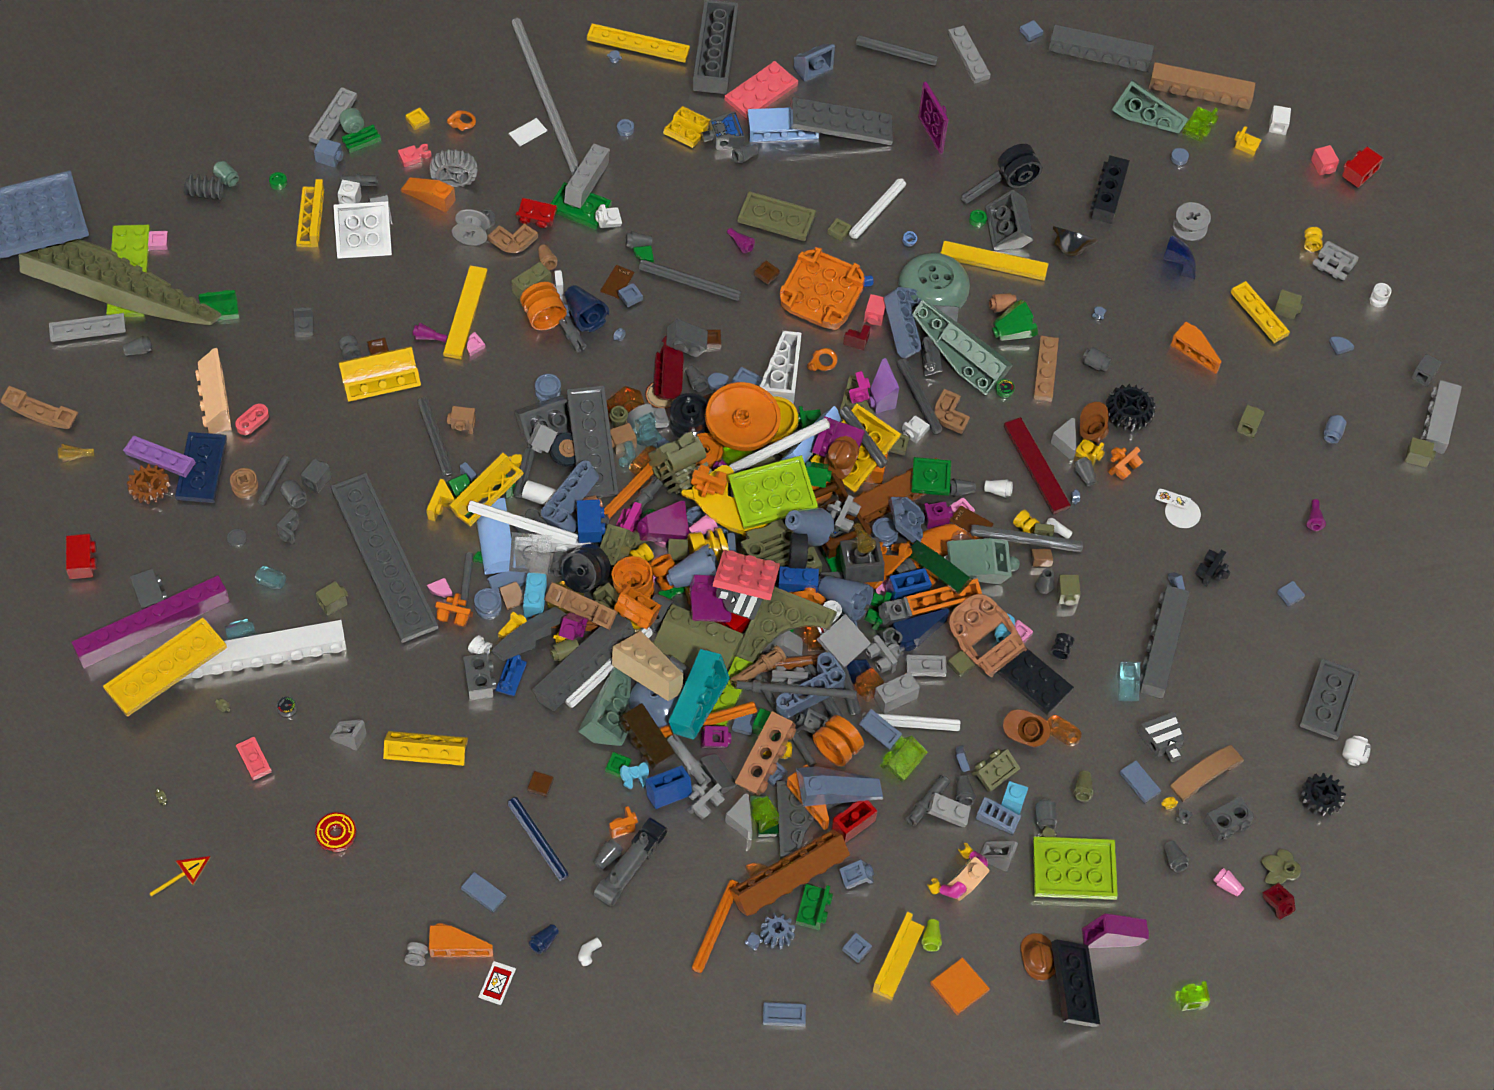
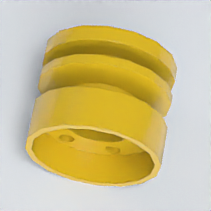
[687,528,729,563]

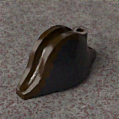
[1053,226,1098,257]

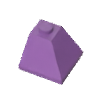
[868,358,899,414]

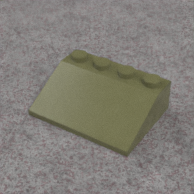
[653,604,743,679]

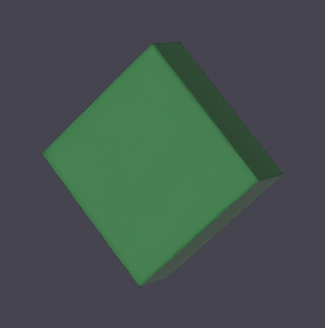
[605,752,632,778]

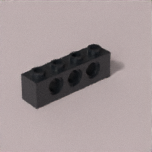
[1090,155,1130,224]

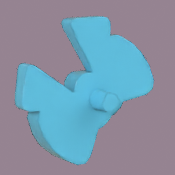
[620,762,649,789]

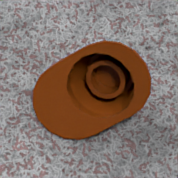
[1080,402,1109,444]
[823,436,859,480]
[1003,709,1051,747]
[1021,933,1055,981]

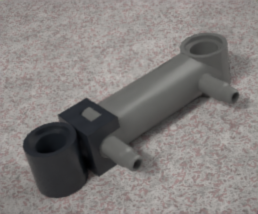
[593,818,668,907]

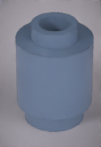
[1324,415,1347,443]

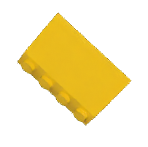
[810,404,901,493]

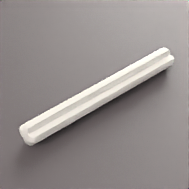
[849,178,906,239]
[862,712,960,731]

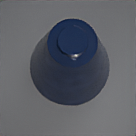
[564,285,609,332]

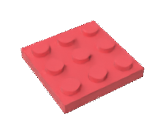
[713,550,780,601]

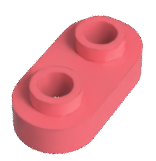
[235,404,269,435]

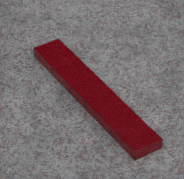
[1004,417,1071,515]

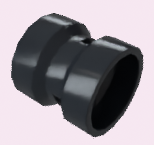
[1051,633,1075,660]

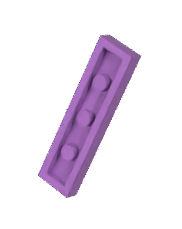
[123,436,196,478]

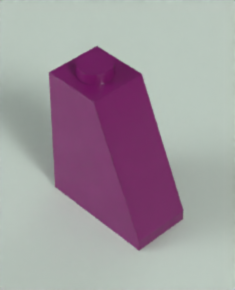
[637,501,689,542]
[1082,913,1149,948]

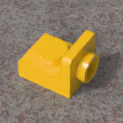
[1234,126,1261,156]
[1075,439,1105,465]
[498,612,527,640]

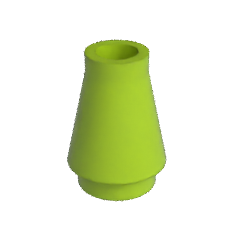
[921,919,942,952]

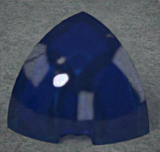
[1163,236,1196,280]

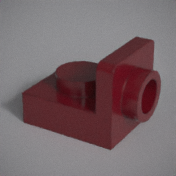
[1262,883,1296,920]

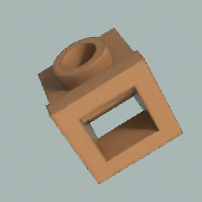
[447,406,476,434]

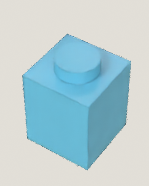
[1001,781,1028,815]

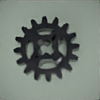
[1301,773,1346,816]

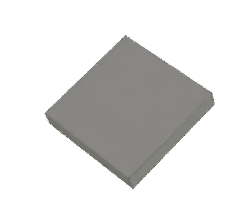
[817,614,871,669]

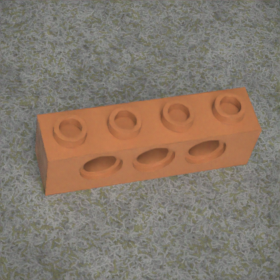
[735,712,796,796]

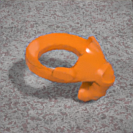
[447,110,476,131]
[807,348,838,371]

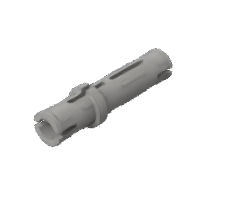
[667,734,711,786]

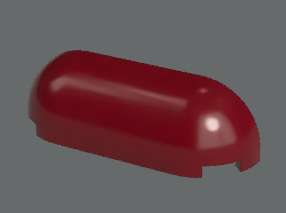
[654,336,684,400]

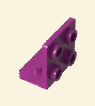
[812,416,865,457]
[690,575,731,622]

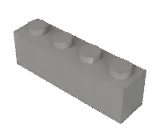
[564,144,610,208]
[1421,380,1462,454]

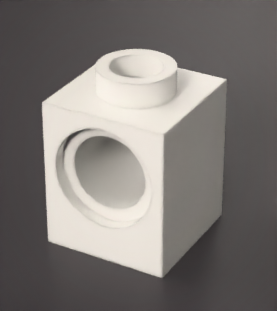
[1269,105,1291,135]
[338,180,362,204]

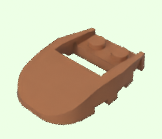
[949,594,1027,678]

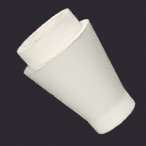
[985,479,1013,498]

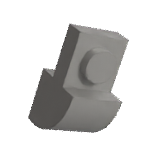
[627,404,670,432]

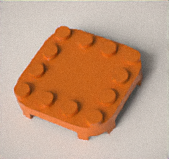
[780,247,865,330]

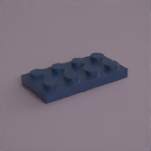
[175,432,227,503]

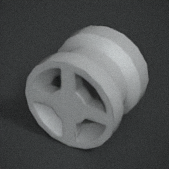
[404,942,429,966]

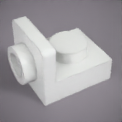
[595,204,622,228]
[901,415,930,443]

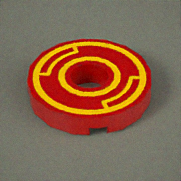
[315,812,357,852]

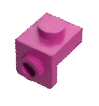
[849,371,871,404]

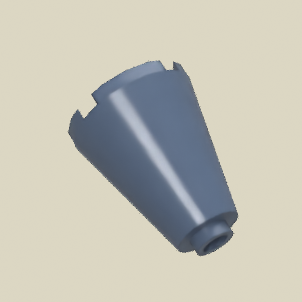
[785,508,834,546]
[666,544,719,588]
[818,576,873,621]

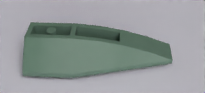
[912,300,1013,395]

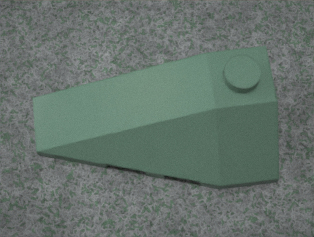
[1112,79,1188,134]
[578,667,631,746]

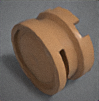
[230,468,259,498]

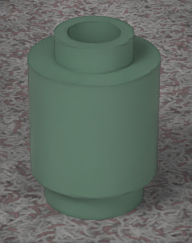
[213,161,239,187]

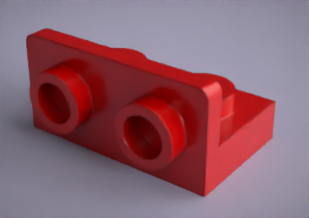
[516,198,557,228]

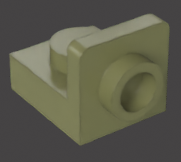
[593,583,619,608]

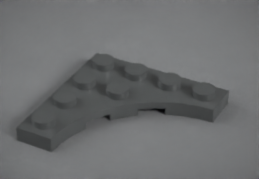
[776,781,847,859]

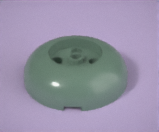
[898,253,970,311]

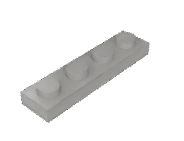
[948,26,991,83]
[308,87,357,144]
[49,313,126,342]

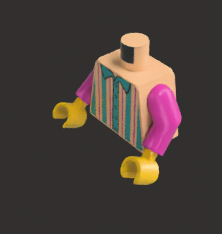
[927,843,990,901]

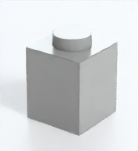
[528,422,558,453]

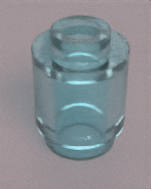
[255,566,286,590]
[225,619,255,640]

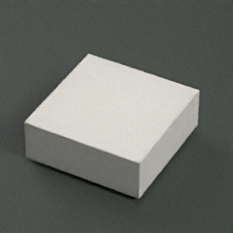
[555,270,563,296]

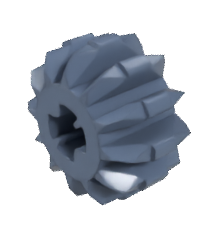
[760,913,795,949]

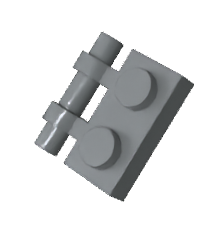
[1313,241,1359,281]

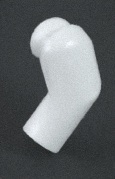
[1045,518,1072,539]
[578,937,602,966]

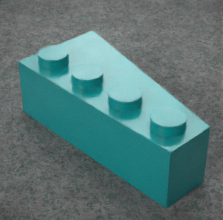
[669,649,730,739]

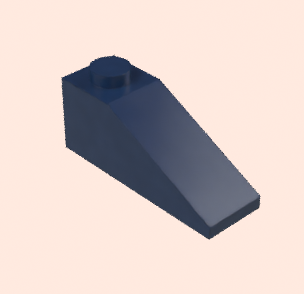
[892,608,949,652]

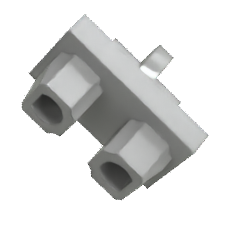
[827,495,861,533]
[865,635,900,673]
[771,666,808,686]
[687,783,725,819]

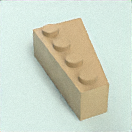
[612,631,683,701]

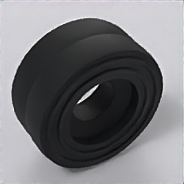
[789,533,808,569]

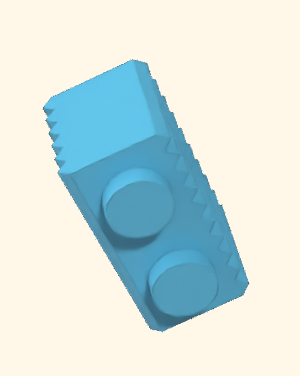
[523,573,547,618]

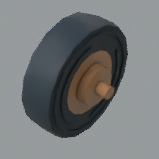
[550,433,576,467]

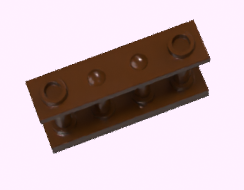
[813,473,872,559]

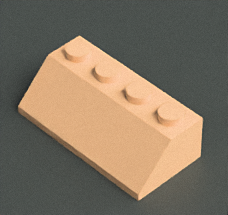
[195,348,232,434]

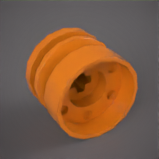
[520,282,567,330]
[612,556,655,599]

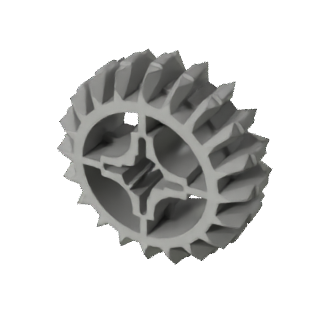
[429,149,478,187]

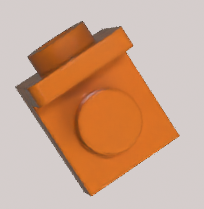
[609,806,638,839]

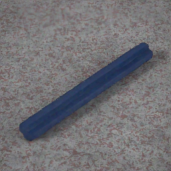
[508,797,569,881]

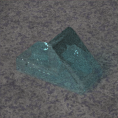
[635,412,663,447]
[1116,661,1141,701]

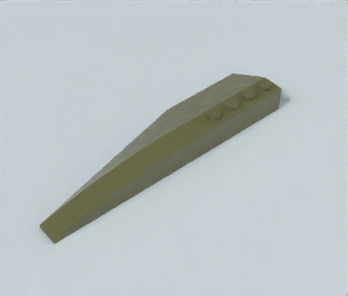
[19,239,221,325]

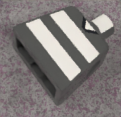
[716,588,763,620]
[1138,712,1184,762]

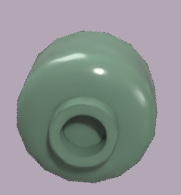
[339,108,364,134]

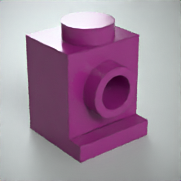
[922,501,953,529]
[559,612,588,640]
[701,726,731,749]

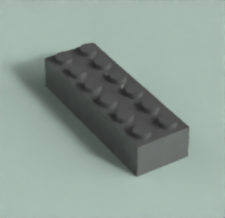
[693,0,739,94]

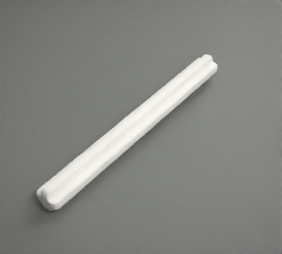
[729,418,830,473]
[468,501,578,545]
[565,628,653,708]

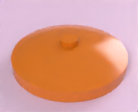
[705,382,781,451]

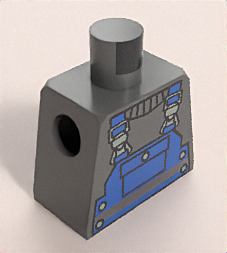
[701,111,744,150]

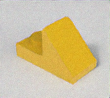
[427,479,455,521]

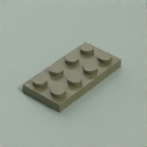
[738,191,816,241]

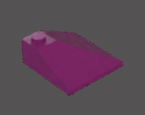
[918,82,949,154]

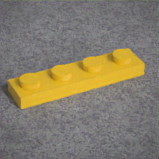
[1230,281,1290,343]

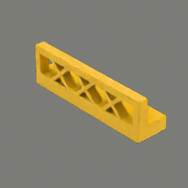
[296,179,325,247]
[449,453,524,527]
[383,731,468,766]
[873,912,925,1000]

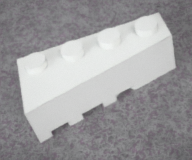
[759,331,801,404]

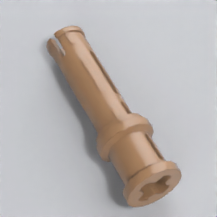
[730,645,786,689]

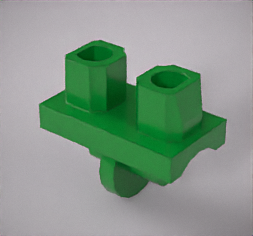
[864,592,892,631]

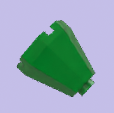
[991,299,1038,341]

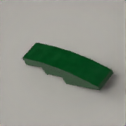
[908,540,972,594]

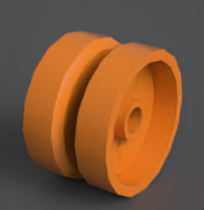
[813,715,864,767]

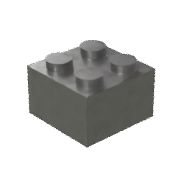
[840,537,885,583]

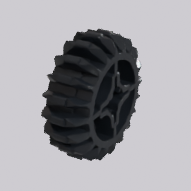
[1106,384,1156,431]

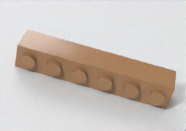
[1149,62,1256,109]

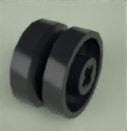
[997,144,1043,188]
[670,393,709,438]
[560,544,611,593]

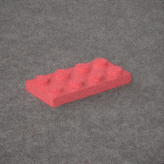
[725,61,798,120]

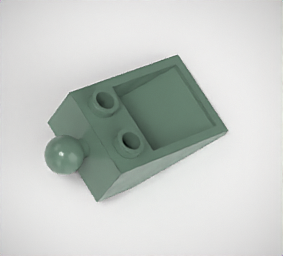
[947,538,1020,585]

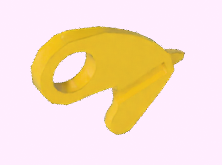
[681,465,768,536]

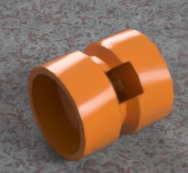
[650,554,676,590]

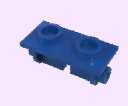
[496,655,527,696]

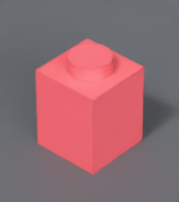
[1311,145,1339,175]
[864,294,886,326]

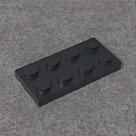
[996,648,1074,716]
[1051,939,1100,1027]

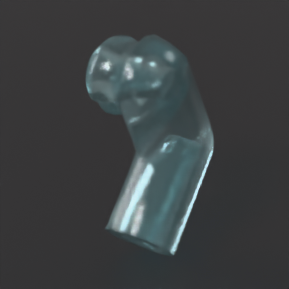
[618,441,636,467]

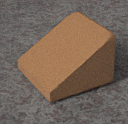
[1031,549,1053,567]
[499,582,524,610]

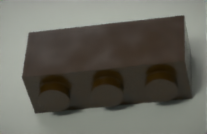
[619,703,675,770]

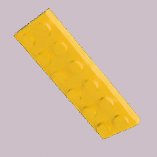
[103,617,227,717]

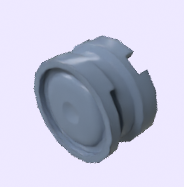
[535,374,561,402]
[871,518,899,548]
[474,588,502,619]

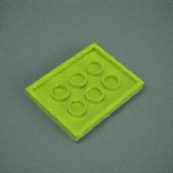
[728,455,818,530]
[1033,837,1118,900]

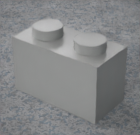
[874,672,920,714]

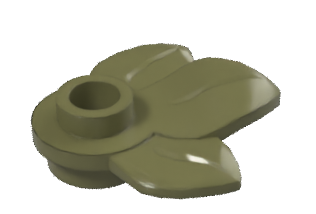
[1261,849,1301,885]

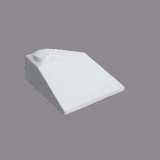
[334,201,392,259]

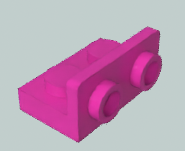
[616,502,642,532]

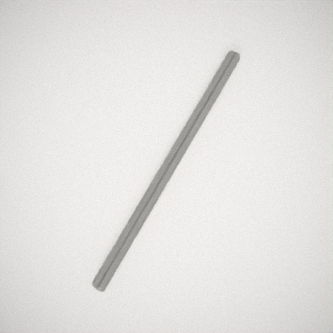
[512,18,579,175]

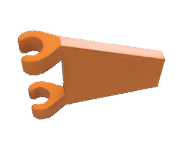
[866,542,912,589]

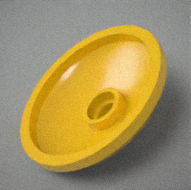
[767,396,799,445]

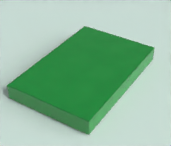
[551,182,612,230]

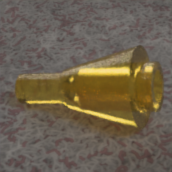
[58,444,94,463]
[854,523,876,553]

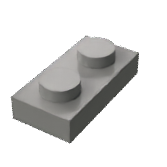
[906,655,947,677]
[928,793,971,828]

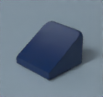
[847,659,875,684]

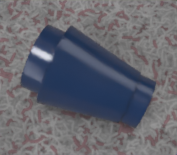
[529,924,559,954]

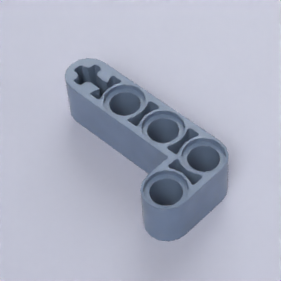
[884,287,921,359]
[541,460,599,533]
[776,652,845,718]

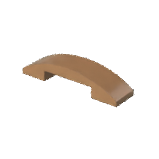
[0,386,78,429]
[544,582,618,630]
[1170,745,1244,802]

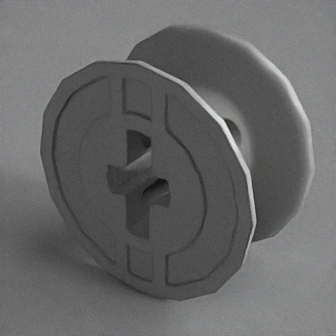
[1173,202,1211,241]
[452,209,490,246]

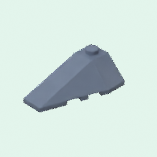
[796,766,883,807]

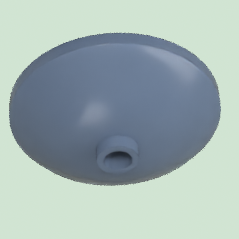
[629,682,684,728]

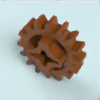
[127,464,170,504]

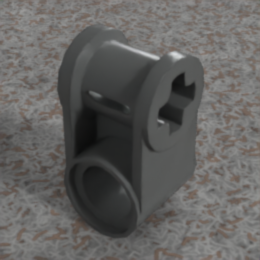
[649,593,674,633]

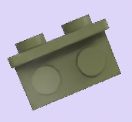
[600,524,635,566]
[971,748,1021,792]

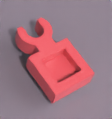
[398,144,431,168]

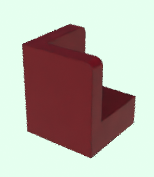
[843,324,871,351]

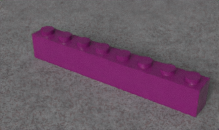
[72,575,230,669]

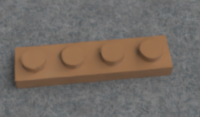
[1034,336,1059,402]

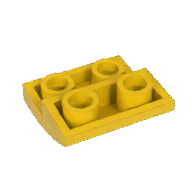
[663,106,710,148]

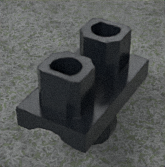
[1195,549,1230,586]

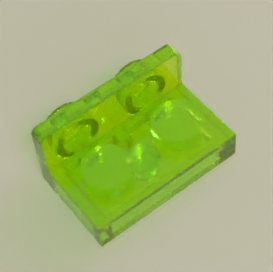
[1182,106,1219,142]
[880,736,928,782]

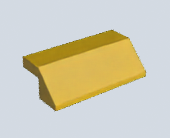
[338,346,421,402]

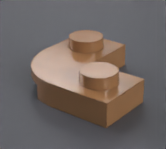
[487,224,538,253]
[934,389,970,434]

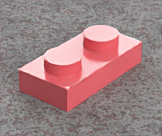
[236,737,272,781]

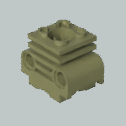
[648,431,712,495]
[741,519,793,586]

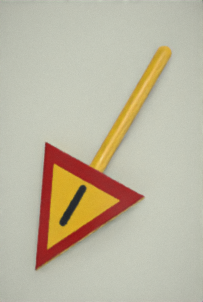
[150,856,211,896]

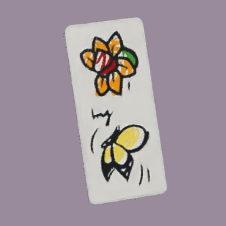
[1155,488,1191,510]

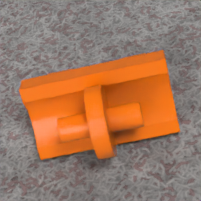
[1108,447,1143,480]
[691,465,727,498]
[435,593,473,627]

